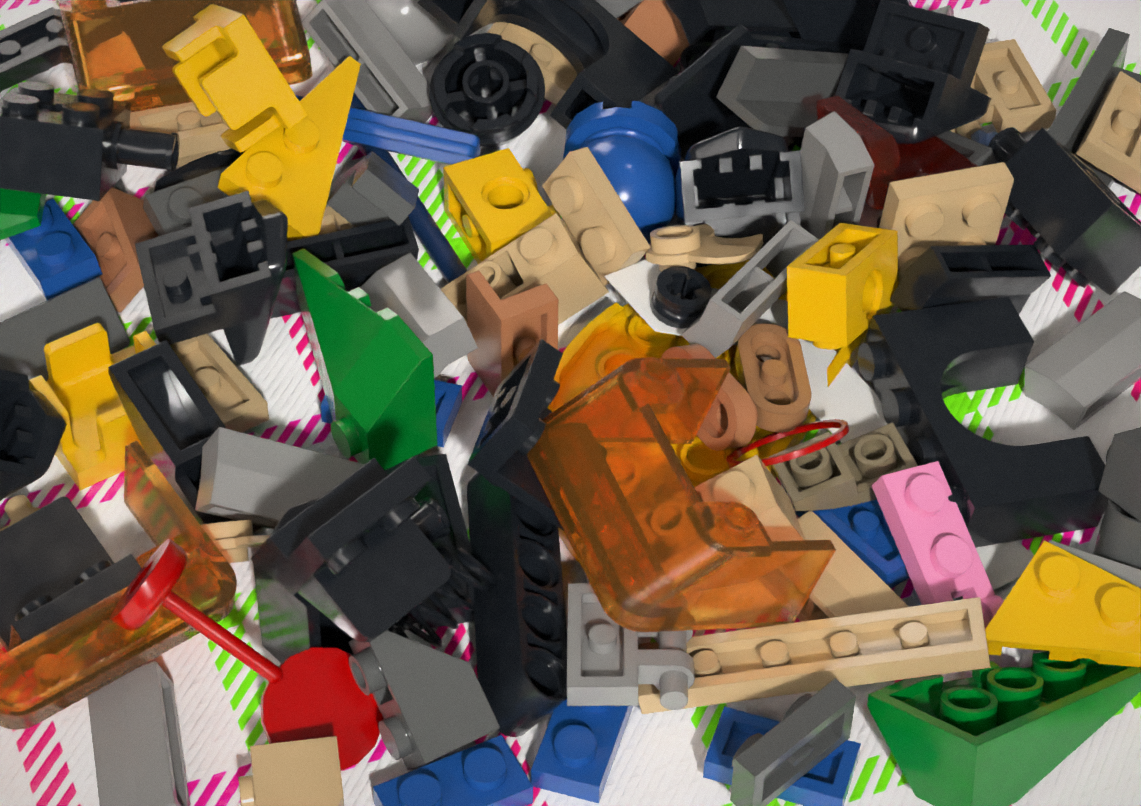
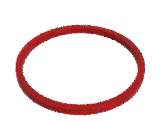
[726,419,850,468]

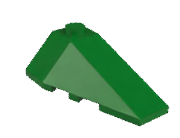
[293,249,438,470]
[867,651,1141,806]

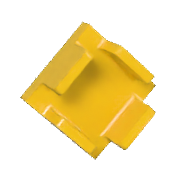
[162,4,309,153]
[29,323,156,490]

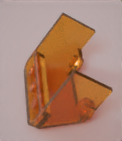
[52,0,313,113]
[527,357,836,632]
[0,440,237,730]

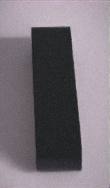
[467,472,567,737]

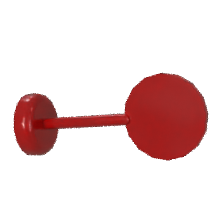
[110,538,384,771]

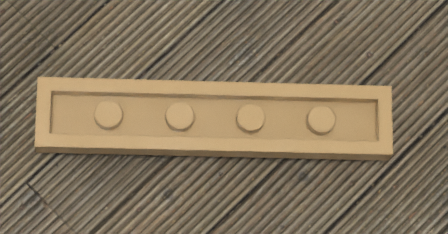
[638,597,991,714]

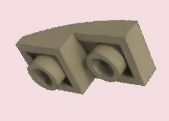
[769,422,918,511]

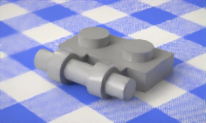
[567,583,695,710]

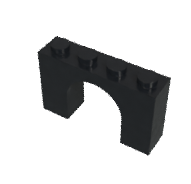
[417,0,679,129]
[858,297,1108,548]

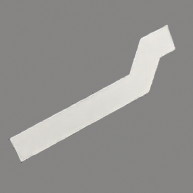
[604,260,1033,590]

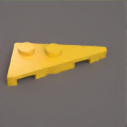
[218,56,361,241]
[985,540,1141,667]

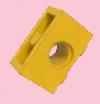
[443,148,561,264]
[787,223,898,350]

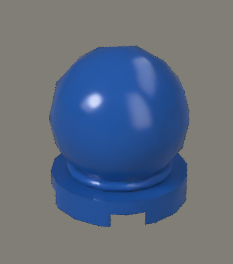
[563,101,681,244]

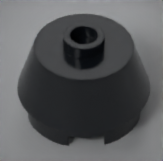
[429,33,545,148]

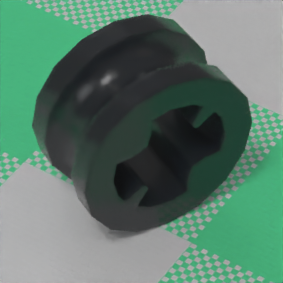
[650,267,712,329]

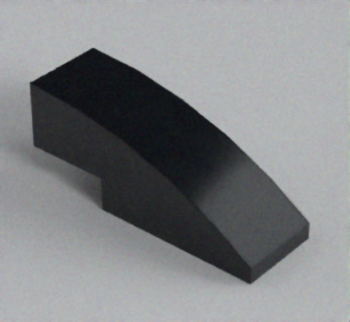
[108,340,263,556]

